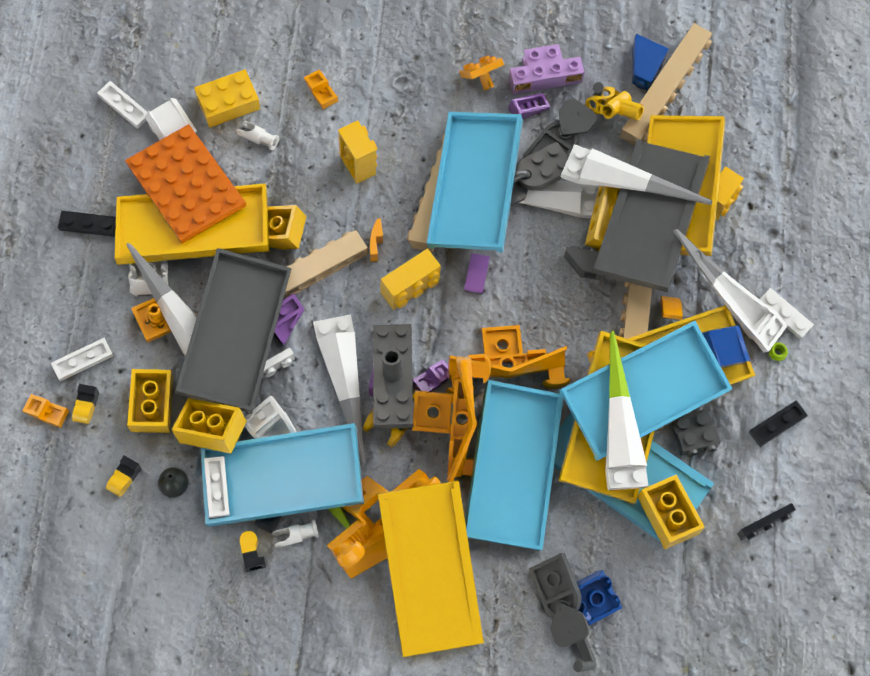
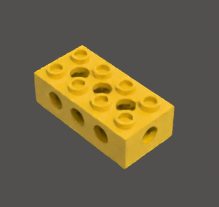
[585,186,620,251]

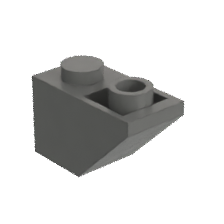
[564,246,600,280]

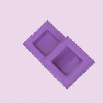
[464,253,490,293]
[413,360,449,392]

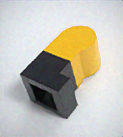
[72,384,99,424]
[106,455,141,497]
[240,531,266,572]

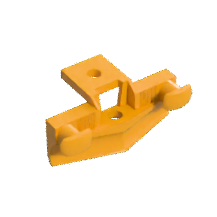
[446,325,571,394]
[412,355,491,482]
[327,469,441,579]

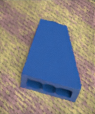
[632,34,669,91]

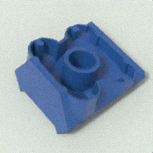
[702,326,750,368]
[577,570,623,625]

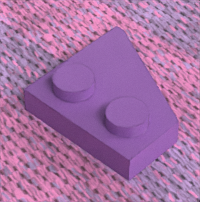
[274,293,304,345]

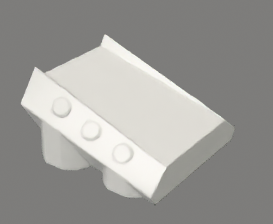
[145,98,197,141]
[128,260,168,297]

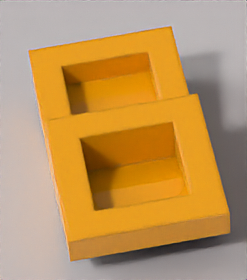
[304,69,339,109]
[370,218,383,262]
[660,296,683,320]
[22,394,69,428]

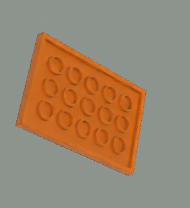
[125,124,247,244]

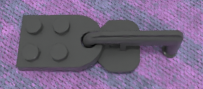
[523,82,604,158]
[510,142,568,206]
[529,553,597,672]

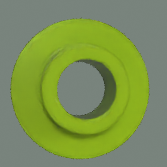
[768,342,788,361]

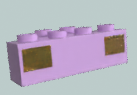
[509,44,585,95]

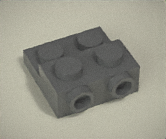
[671,409,720,457]

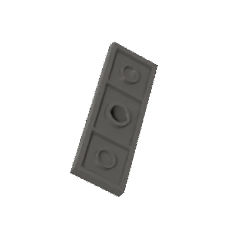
[373,324,413,429]

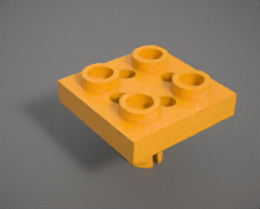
[459,55,504,90]
[131,298,172,343]

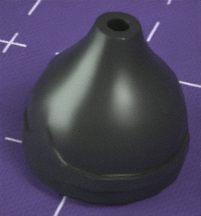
[158,467,188,498]

